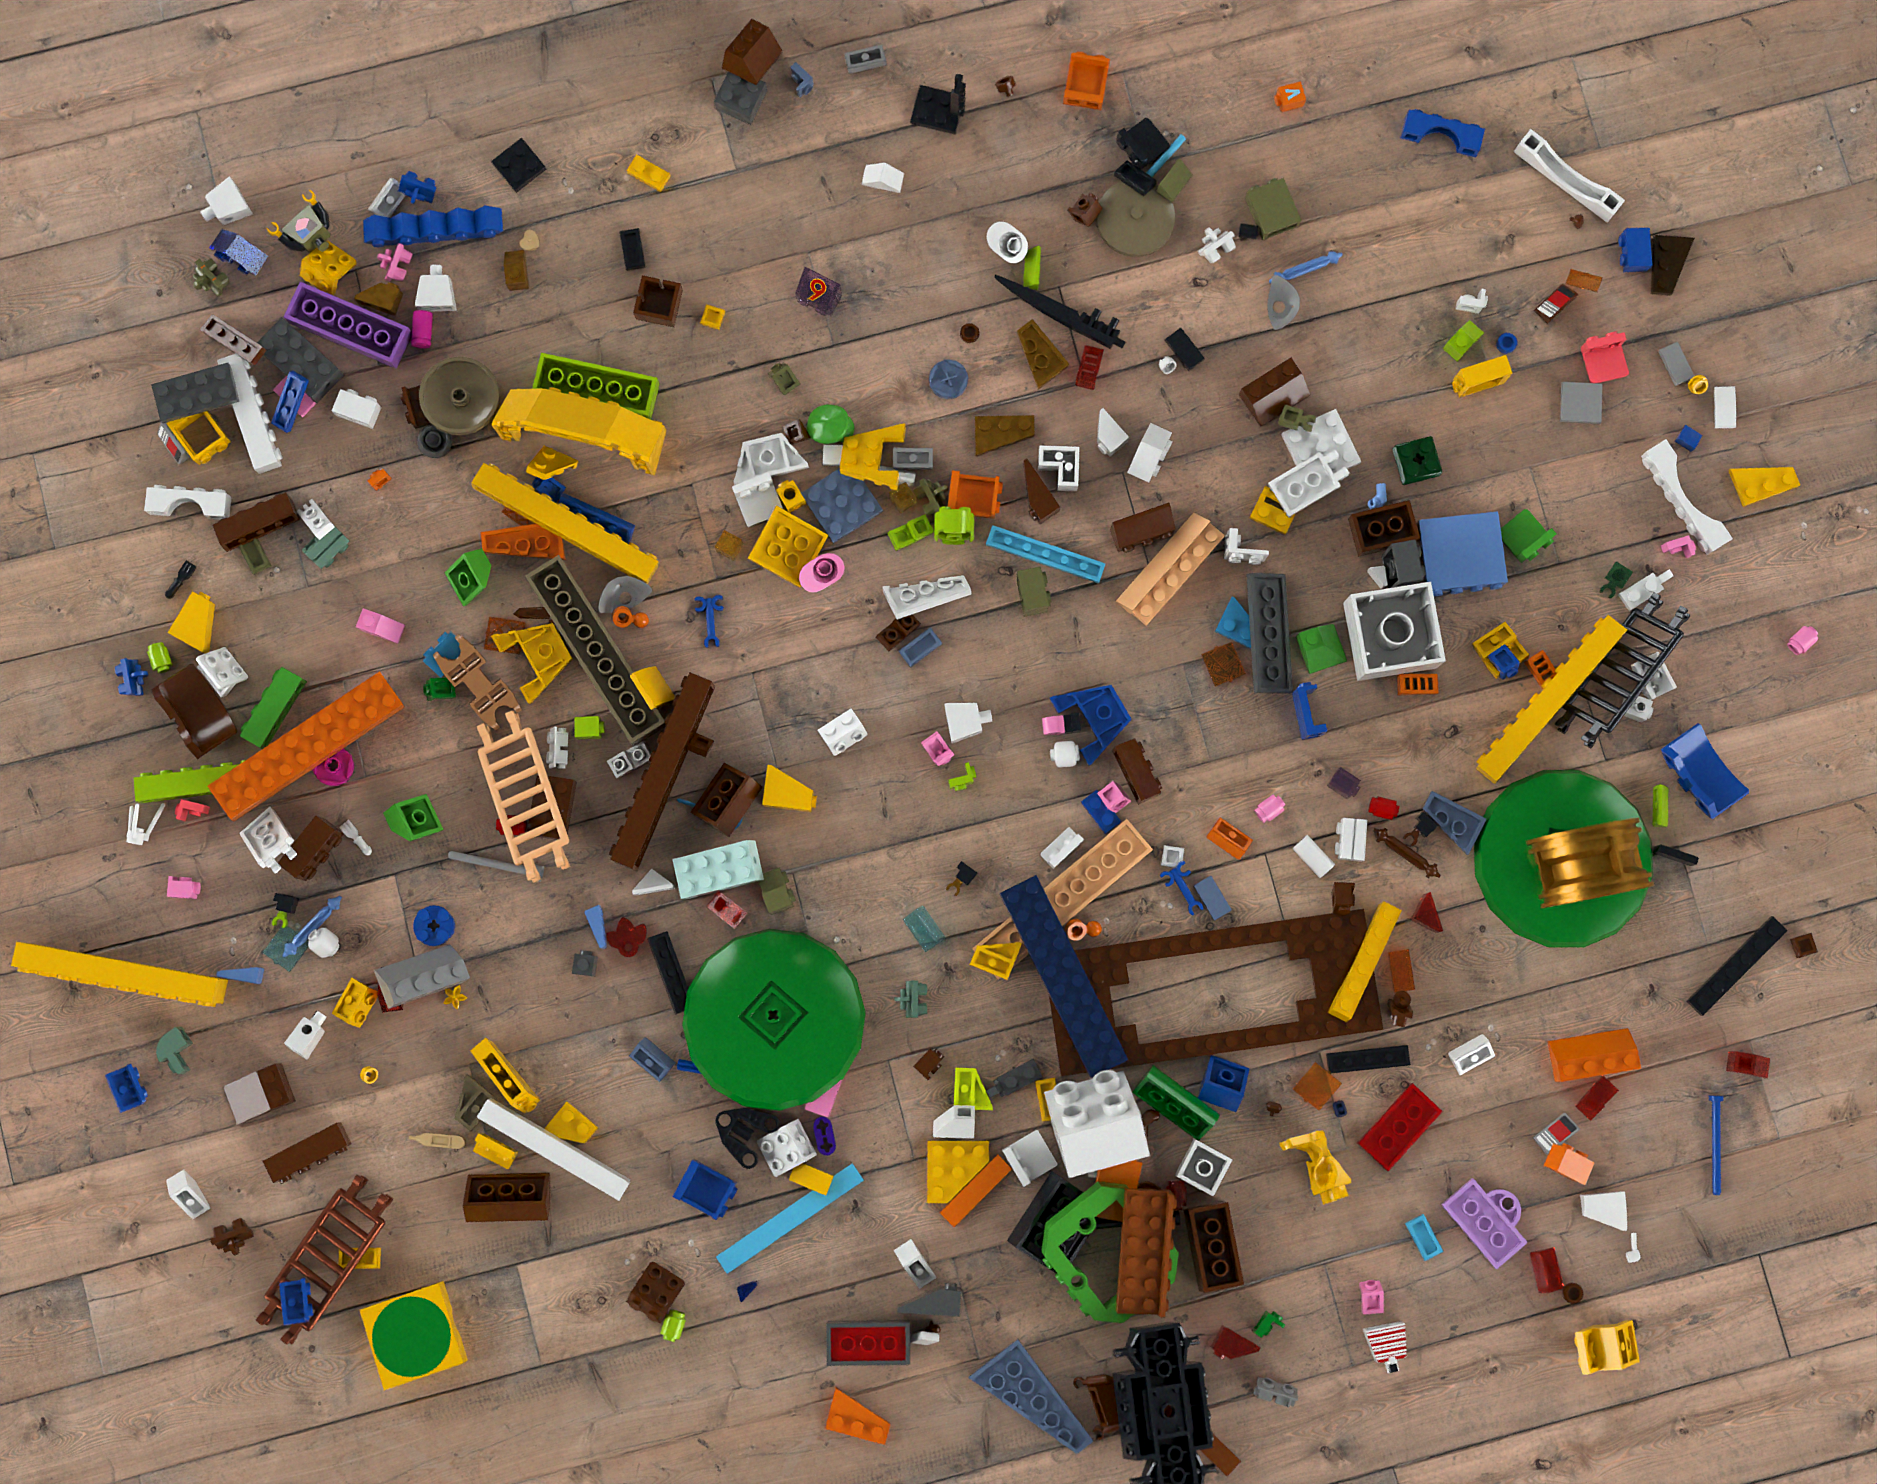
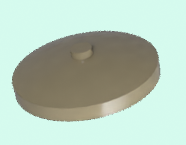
[1096,181,1175,257]
[419,357,500,435]

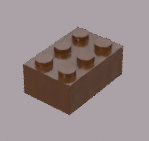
[1348,500,1420,557]
[278,815,344,881]

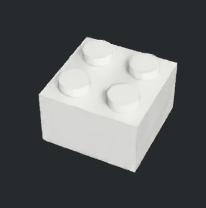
[1175,1139,1232,1196]

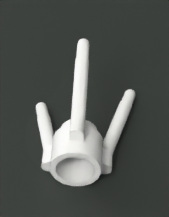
[126,803,165,845]

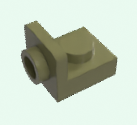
[768,363,800,395]

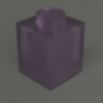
[1327,767,1361,799]

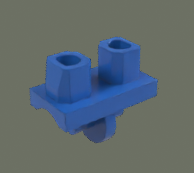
[398,171,437,204]
[114,658,149,696]

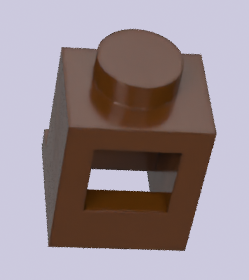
[1067,193,1103,227]
[1331,882,1355,915]
[913,1049,945,1080]

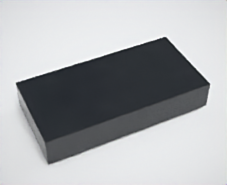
[1114,160,1157,196]
[619,228,646,271]
[1165,328,1205,371]
[1653,844,1699,866]

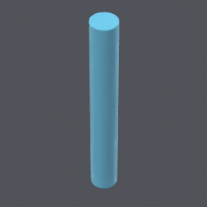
[1146,134,1186,177]

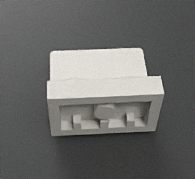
[732,472,783,527]
[1224,528,1269,565]
[757,1119,817,1177]
[1002,1130,1057,1187]

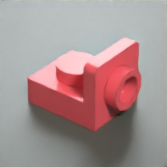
[175,799,210,821]

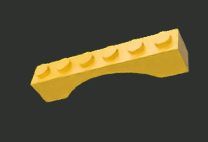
[1328,901,1402,1022]

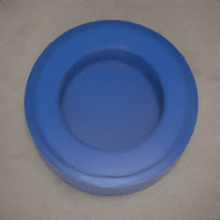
[1496,333,1517,354]

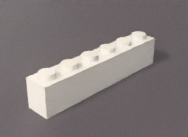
[217,354,283,474]

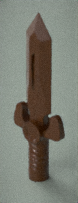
[513,607,555,624]

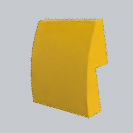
[1472,622,1529,679]
[630,666,675,710]

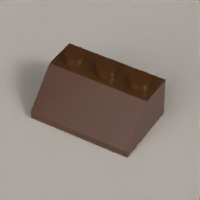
[722,19,782,85]
[1239,357,1310,427]
[1110,502,1176,553]
[1112,738,1162,805]
[690,763,763,837]
[527,776,577,840]

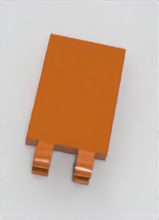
[1095,1160,1143,1222]

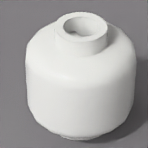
[1050,741,1080,767]
[308,928,339,958]

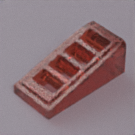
[1075,345,1104,390]

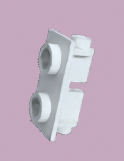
[546,727,568,769]

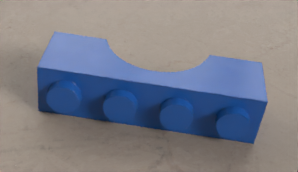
[1400,109,1485,158]

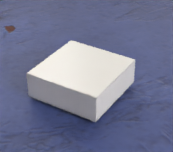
[823,445,843,466]
[1161,845,1184,869]
[910,1331,939,1345]

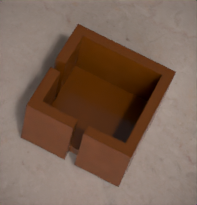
[633,275,683,328]

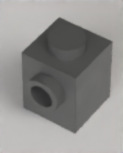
[572,950,598,977]

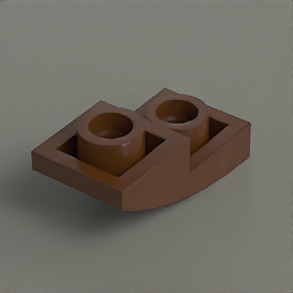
[876,614,921,652]

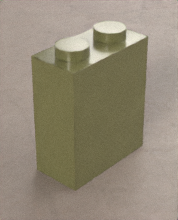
[1245,178,1301,240]

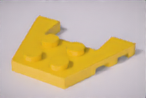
[839,423,906,490]
[491,623,573,704]

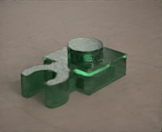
[1599,561,1633,599]

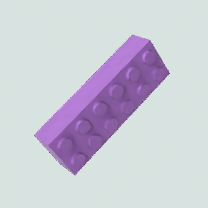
[283,282,412,369]

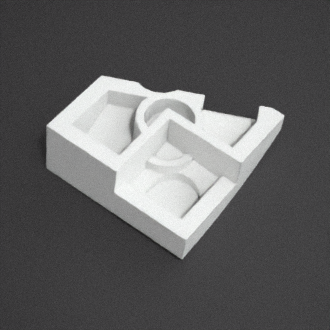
[1580,1191,1627,1231]

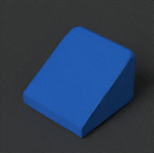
[1674,425,1702,452]

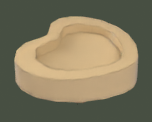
[519,230,540,251]

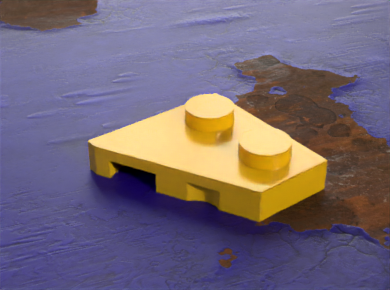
[544,1101,599,1144]

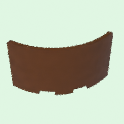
[151,664,238,759]

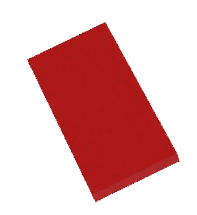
[1357,1083,1443,1172]

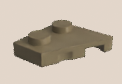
[455,1074,498,1131]

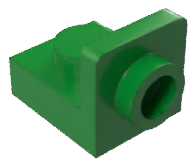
[423,678,456,701]
[1252,1311,1285,1338]

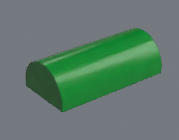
[1132,1065,1220,1141]

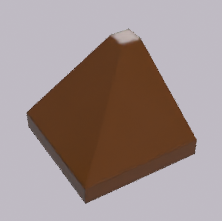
[783,419,811,445]

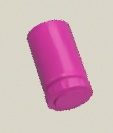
[411,310,433,349]

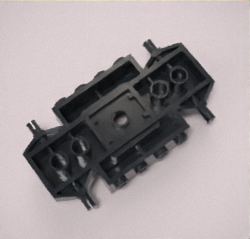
[1112,1322,1217,1484]

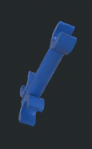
[695,595,724,648]
[1160,861,1204,916]

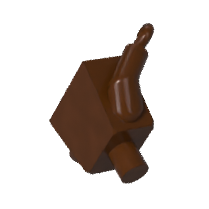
[1073,1374,1120,1440]

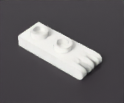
[297,499,335,540]

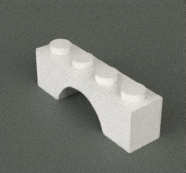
[144,485,232,520]

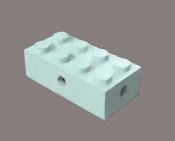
[672,840,764,899]

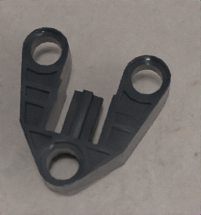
[715,1108,780,1169]

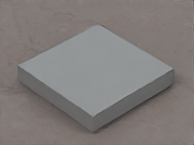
[1560,382,1602,424]

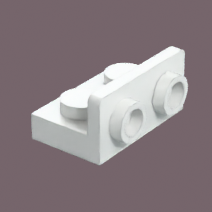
[1040,827,1084,869]

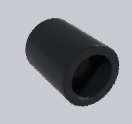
[1238,223,1258,240]

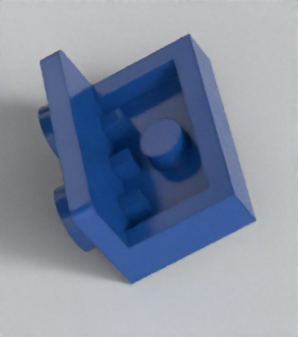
[105,1064,148,1113]
[279,1278,313,1326]

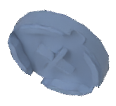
[929,359,968,399]

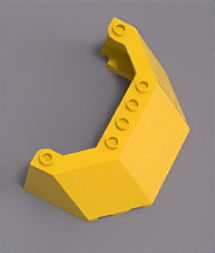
[492,387,667,476]

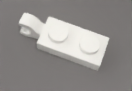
[1618,569,1674,611]

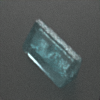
[903,906,945,952]

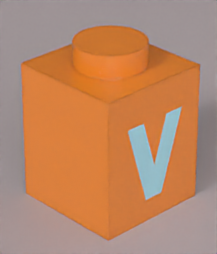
[1274,81,1306,112]

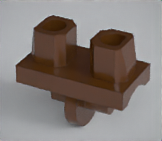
[1387,991,1413,1027]
[210,1218,254,1256]

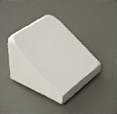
[1367,566,1388,589]

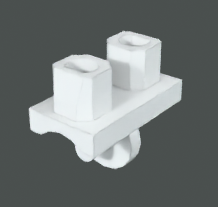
[1198,228,1236,263]

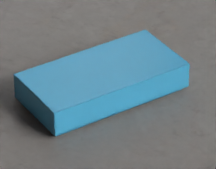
[1405,1214,1444,1261]

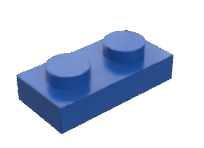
[1081,790,1121,834]

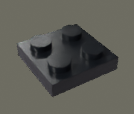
[491,137,547,193]

